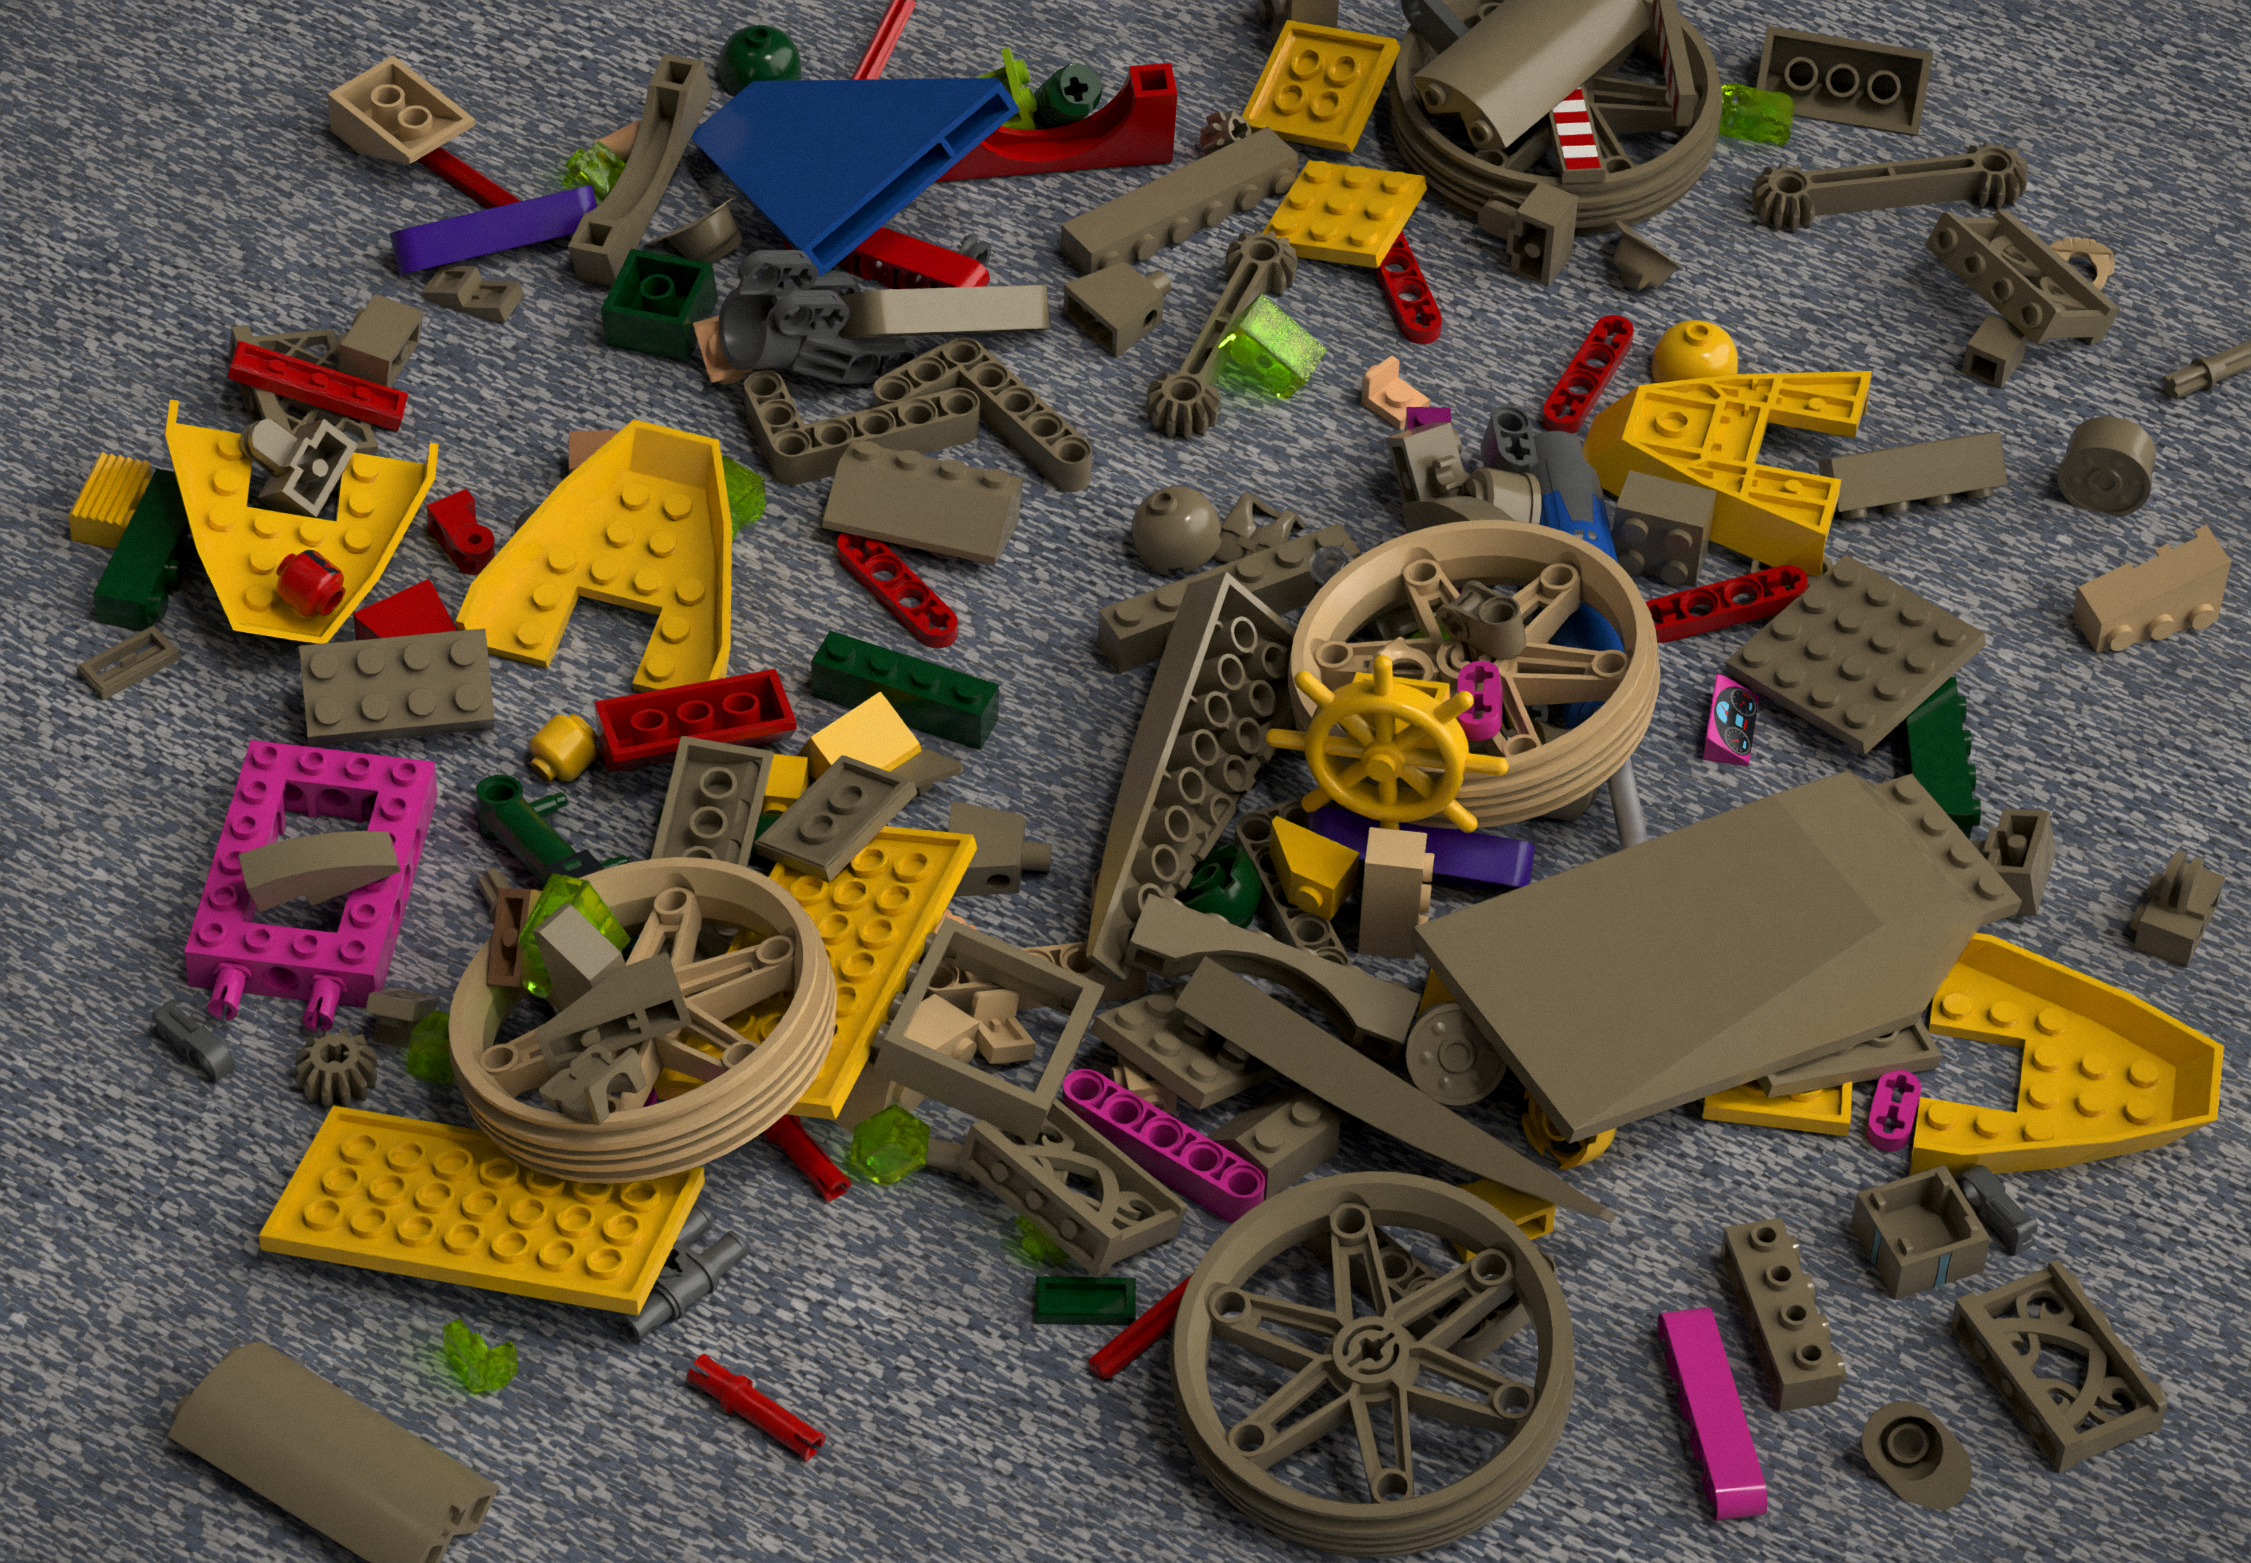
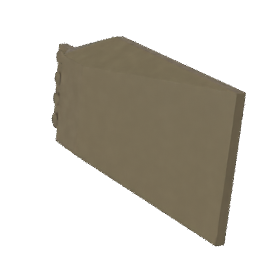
[1410,771,2022,1144]

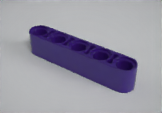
[389,185,597,275]
[1307,807,1535,892]

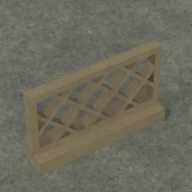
[228,325,378,455]

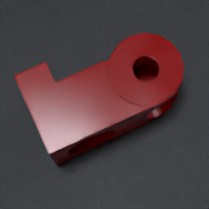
[427,488,495,575]

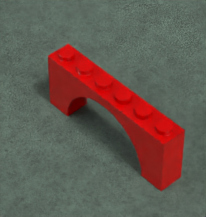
[935,63,1178,182]

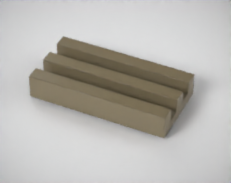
[76,625,180,701]

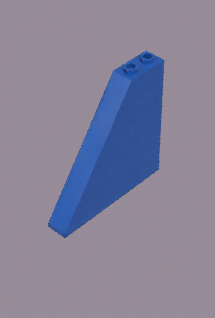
[691,78,1020,277]

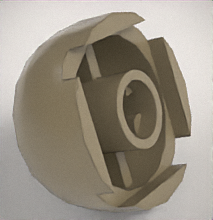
[1131,486,1223,575]

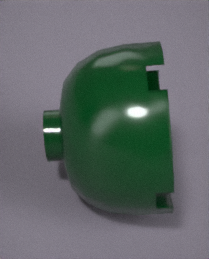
[718,25,801,97]
[1174,844,1262,929]

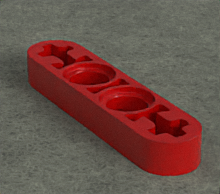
[1373,230,1442,344]
[1542,315,1634,434]
[837,532,958,648]
[1645,565,1808,643]

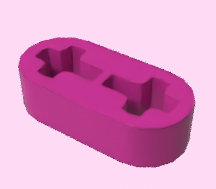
[1457,661,1503,741]
[1866,1070,1921,1152]

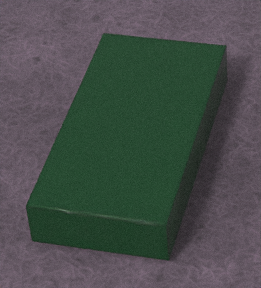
[1035,1276,1136,1326]

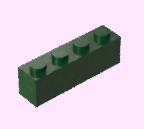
[93,468,196,631]
[811,630,999,750]
[1899,677,1981,840]

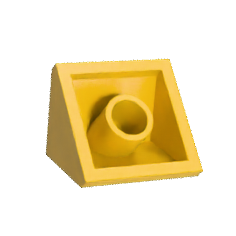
[796,691,922,779]

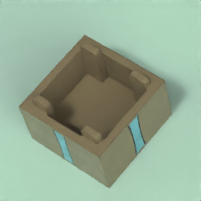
[1851,1165,1991,1300]

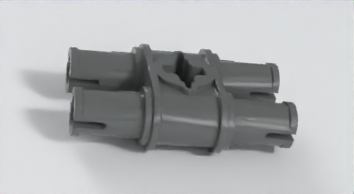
[593,1202,748,1344]

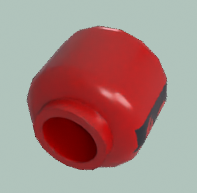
[276,550,346,618]

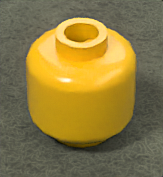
[529,713,598,782]

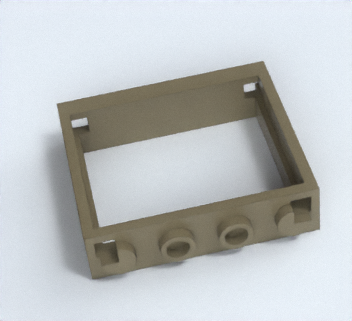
[872,917,1106,1143]

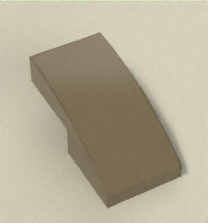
[421,265,525,322]

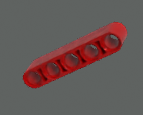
[782,226,990,289]

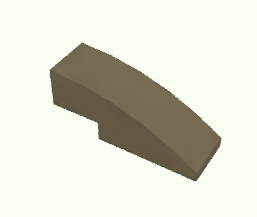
[1401,495,1516,533]
[238,831,401,912]

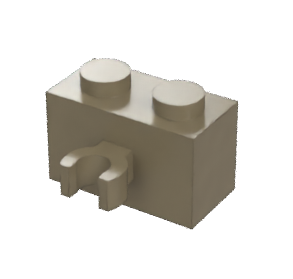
[1386,422,1469,503]

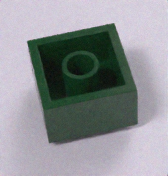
[601,249,718,362]

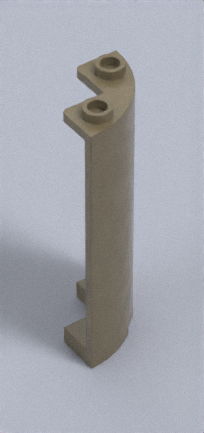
[1414,0,1654,149]
[167,1341,499,1563]

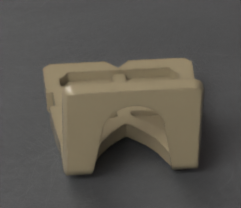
[1211,492,1306,564]
[539,1043,646,1126]

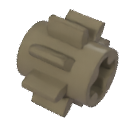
[1200,110,1252,155]

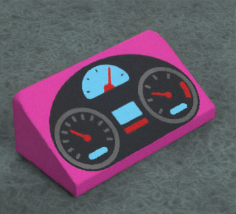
[1703,674,1759,766]

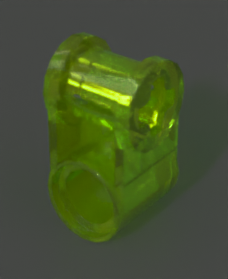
[1719,83,1795,146]

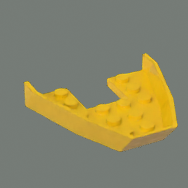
[1582,371,1872,576]
[163,399,439,644]
[455,419,732,693]
[1909,932,2224,1178]

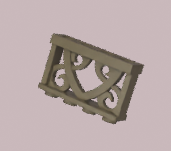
[1925,210,2121,344]
[958,1098,1187,1277]
[1950,1259,2167,1473]

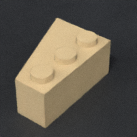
[2072,525,2231,653]
[1358,827,1435,960]
[829,994,980,1148]

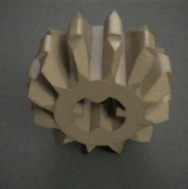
[295,1027,378,1110]

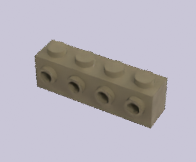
[1818,432,2008,520]
[1720,1217,1846,1412]

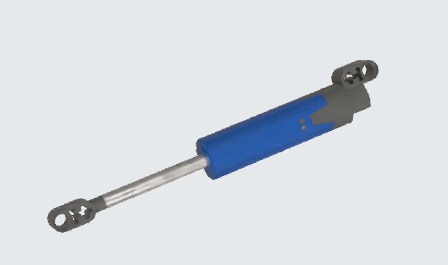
[1480,405,1648,850]

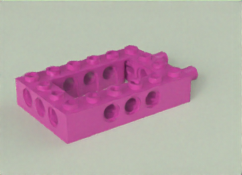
[184,740,438,1032]

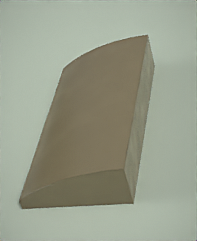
[651,736,774,868]

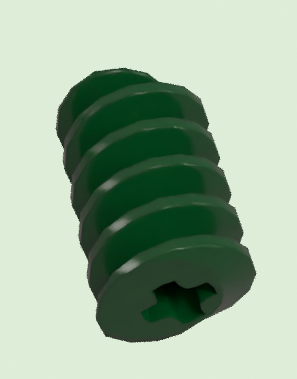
[1033,63,1102,129]

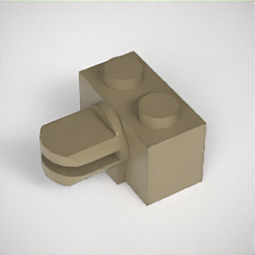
[1477,181,1578,286]
[240,418,358,518]
[1970,808,2056,916]
[2130,849,2225,968]

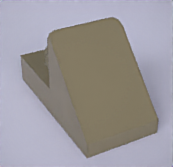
[366,987,440,1051]

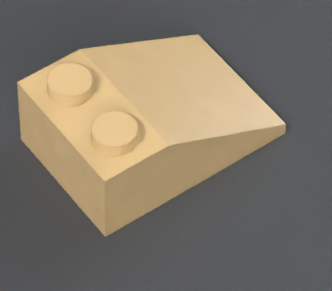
[328,55,476,164]

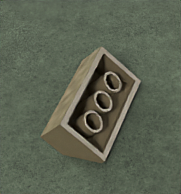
[1753,26,1933,135]
[822,441,1023,565]

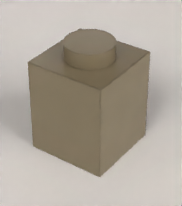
[1962,314,2027,389]

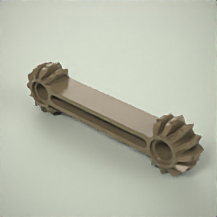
[1751,141,2028,232]
[1145,229,1298,441]

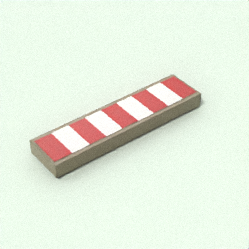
[1652,0,1696,127]
[1545,83,1606,184]

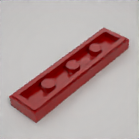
[227,341,408,432]

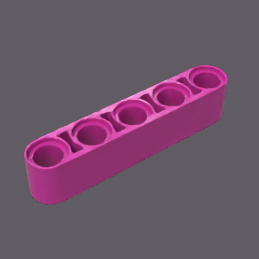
[1062,1069,1265,1224]
[1657,1307,1768,1521]

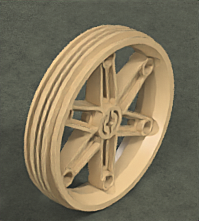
[1288,520,1660,829]
[448,857,837,1184]

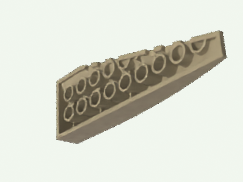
[1086,572,1296,983]
[1174,956,1616,1223]

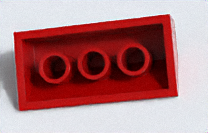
[594,669,797,773]

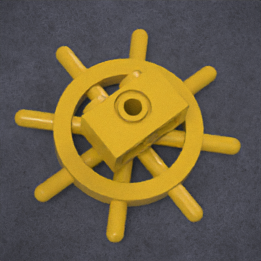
[1265,655,1509,833]

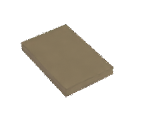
[754,755,917,882]

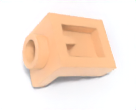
[693,315,753,385]
[1361,356,1430,430]

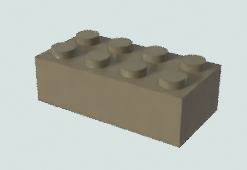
[299,628,495,747]

